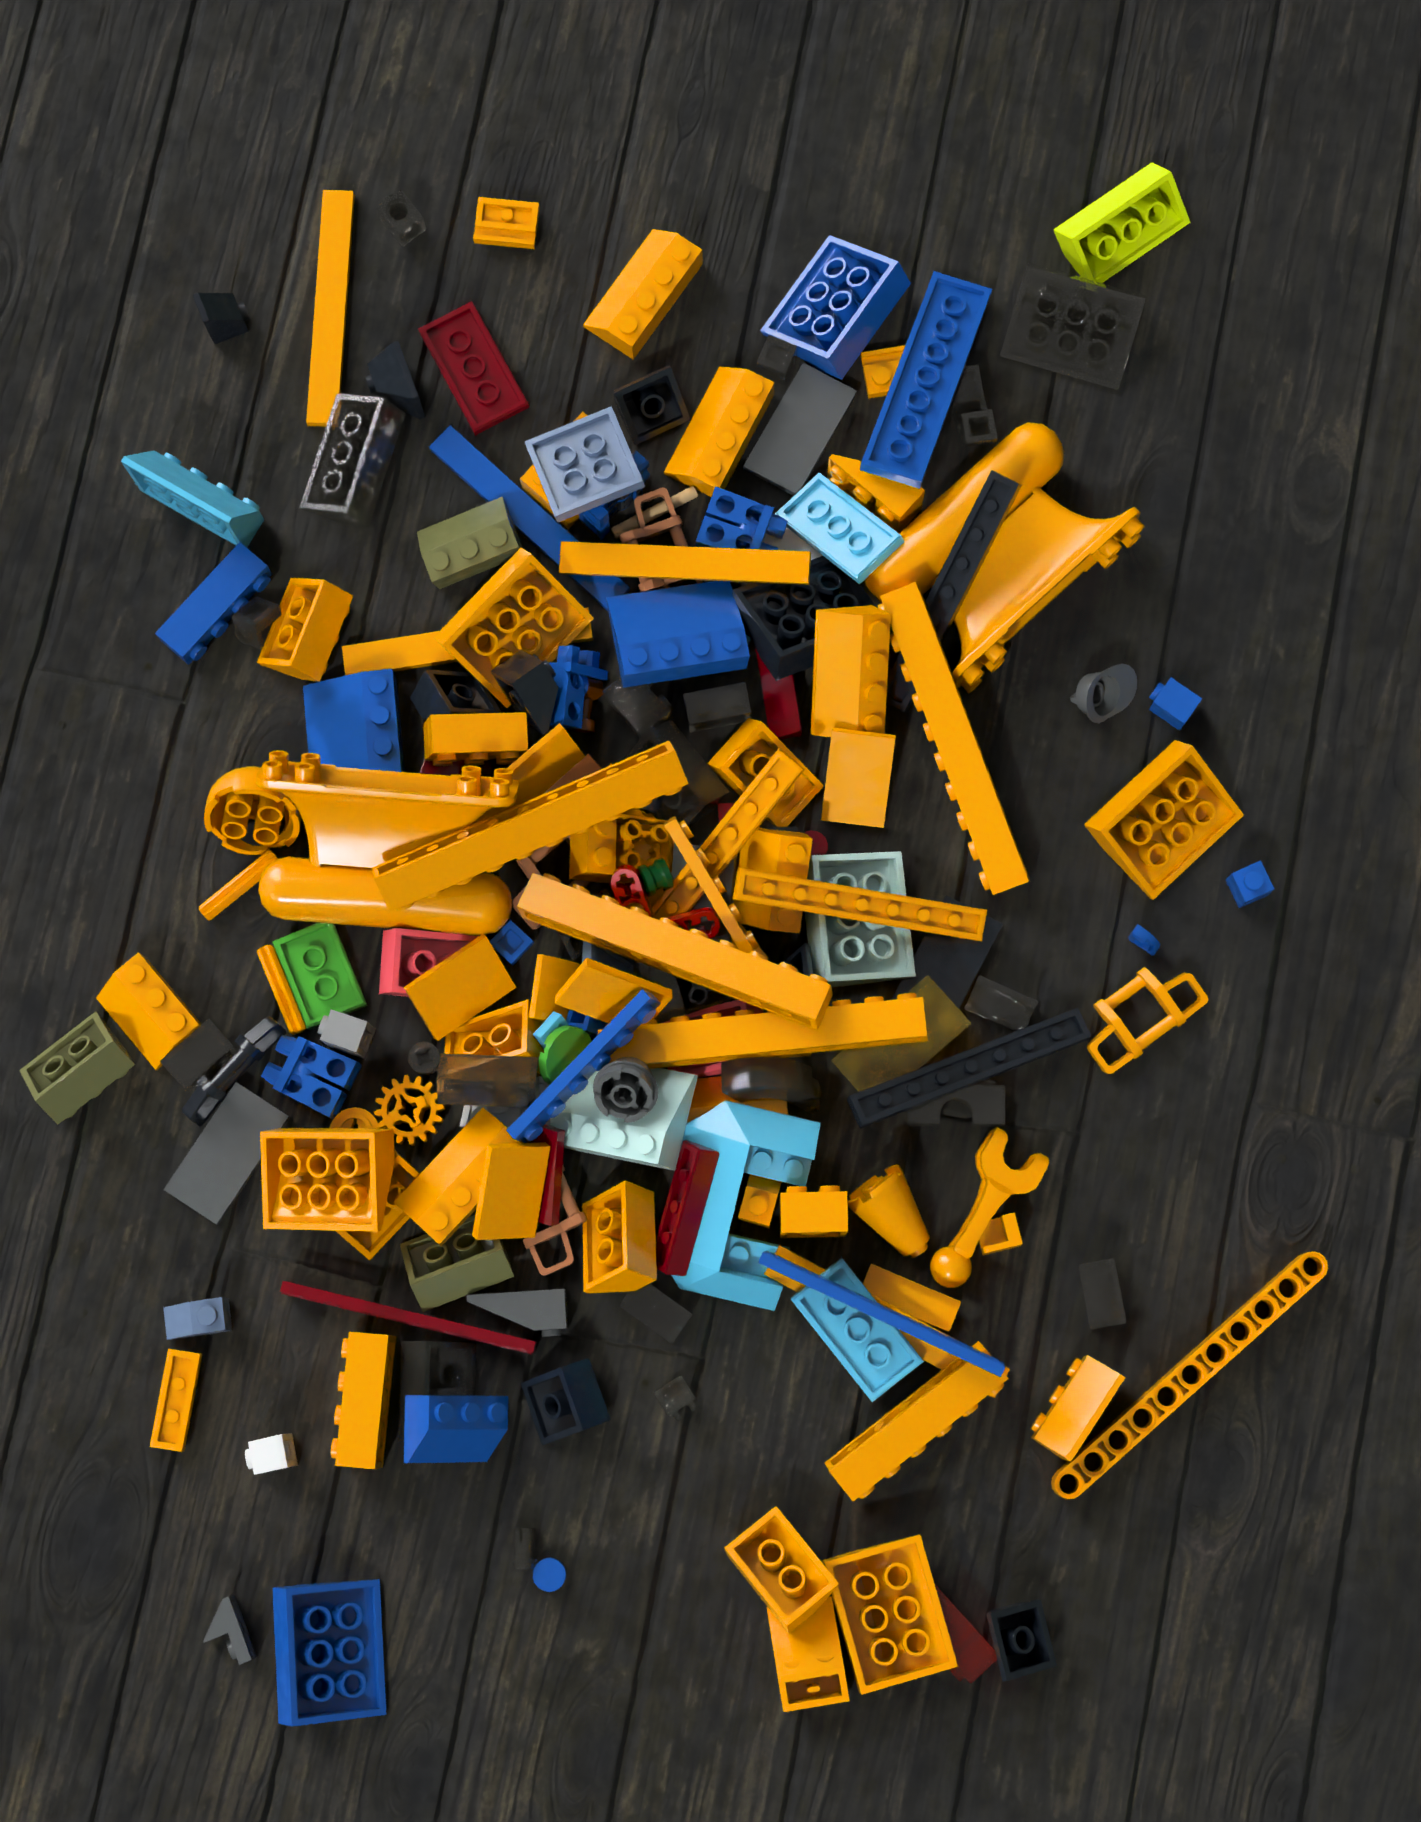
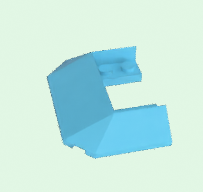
[672,1100,821,1311]

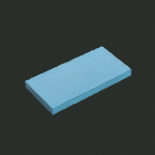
[775,473,904,584]
[790,1257,924,1402]

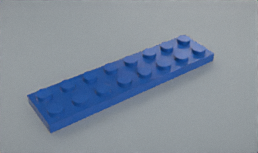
[860,271,992,489]

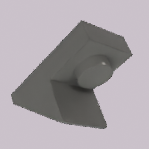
[203,1594,257,1665]

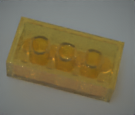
[831,975,971,1092]

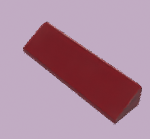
[755,647,802,739]
[656,1140,719,1276]

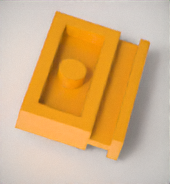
[473,197,540,249]
[860,345,906,399]

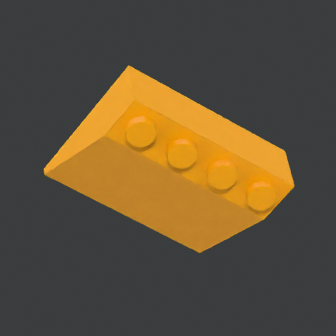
[433,547,594,708]
[1084,740,1244,900]
[260,1128,395,1232]
[822,1534,958,1695]

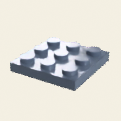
[525,406,645,523]

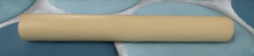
[611,486,698,539]

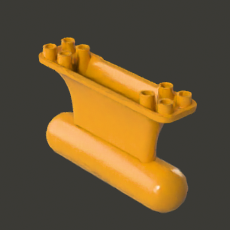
[864,422,1145,693]
[256,751,519,935]

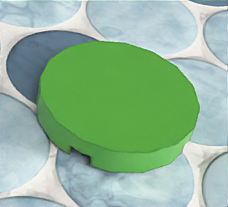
[539,1025,592,1085]

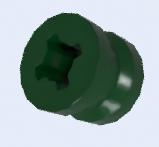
[637,858,673,897]

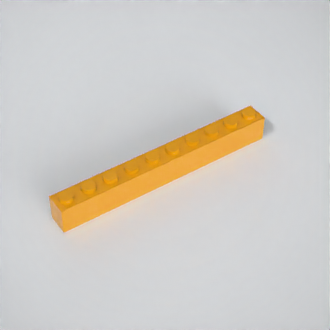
[877,582,1030,895]
[371,741,689,913]
[517,873,833,1030]
[598,993,928,1069]

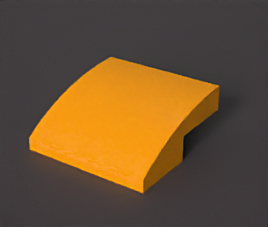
[529,954,581,1023]

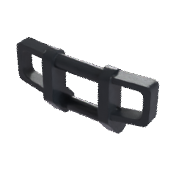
[182,1016,287,1126]

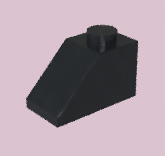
[193,293,250,345]

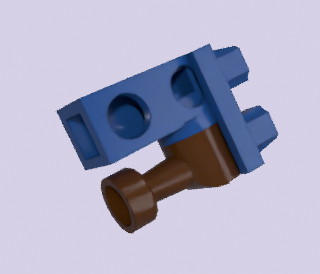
[548,645,608,733]

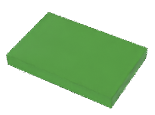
[272,923,368,1030]

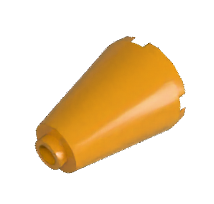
[847,1165,930,1258]

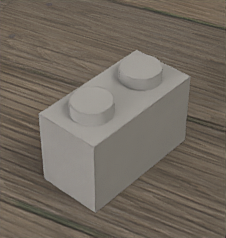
[318,1009,376,1059]

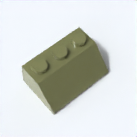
[417,496,523,589]
[19,1011,135,1125]
[400,1215,514,1312]

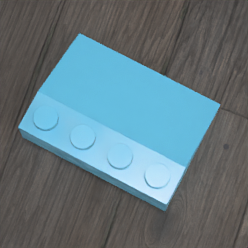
[121,450,264,547]

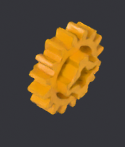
[374,1075,445,1146]

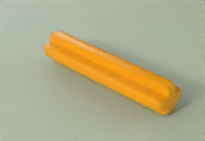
[199,850,278,920]
[257,944,306,1035]

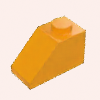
[738,1174,782,1228]

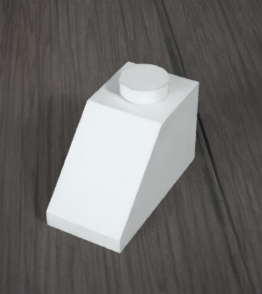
[245,1433,298,1475]

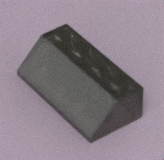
[299,394,406,528]

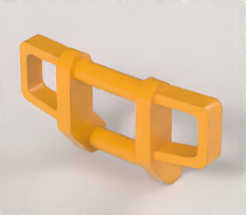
[1087,967,1208,1074]

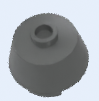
[593,1057,658,1123]

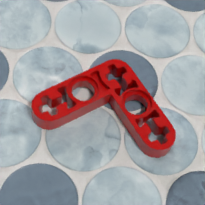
[611,865,721,939]

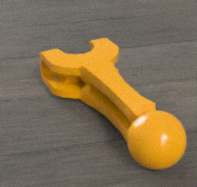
[930,1127,1049,1288]

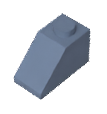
[163,1297,232,1340]

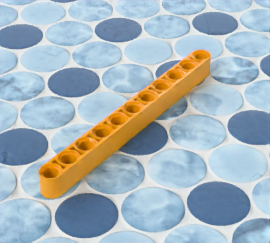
[1051,1252,1328,1499]

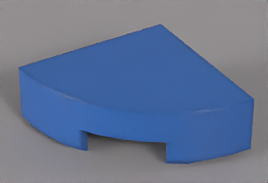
[1128,924,1161,955]

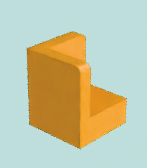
[979,1212,1023,1255]

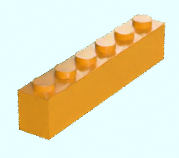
[825,1341,1009,1501]

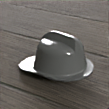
[1070,663,1137,723]

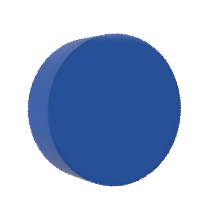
[533,1557,566,1592]

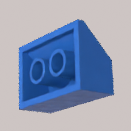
[404,1395,508,1463]

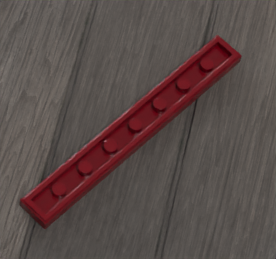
[280,1281,538,1354]

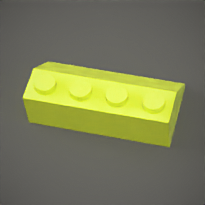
[1053,163,1191,290]

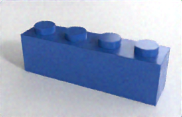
[155,542,272,665]

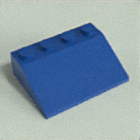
[760,235,911,380]
[606,581,750,688]
[303,669,405,772]
[272,1579,387,1727]

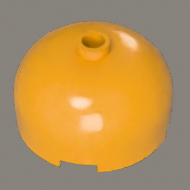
[204,766,301,855]

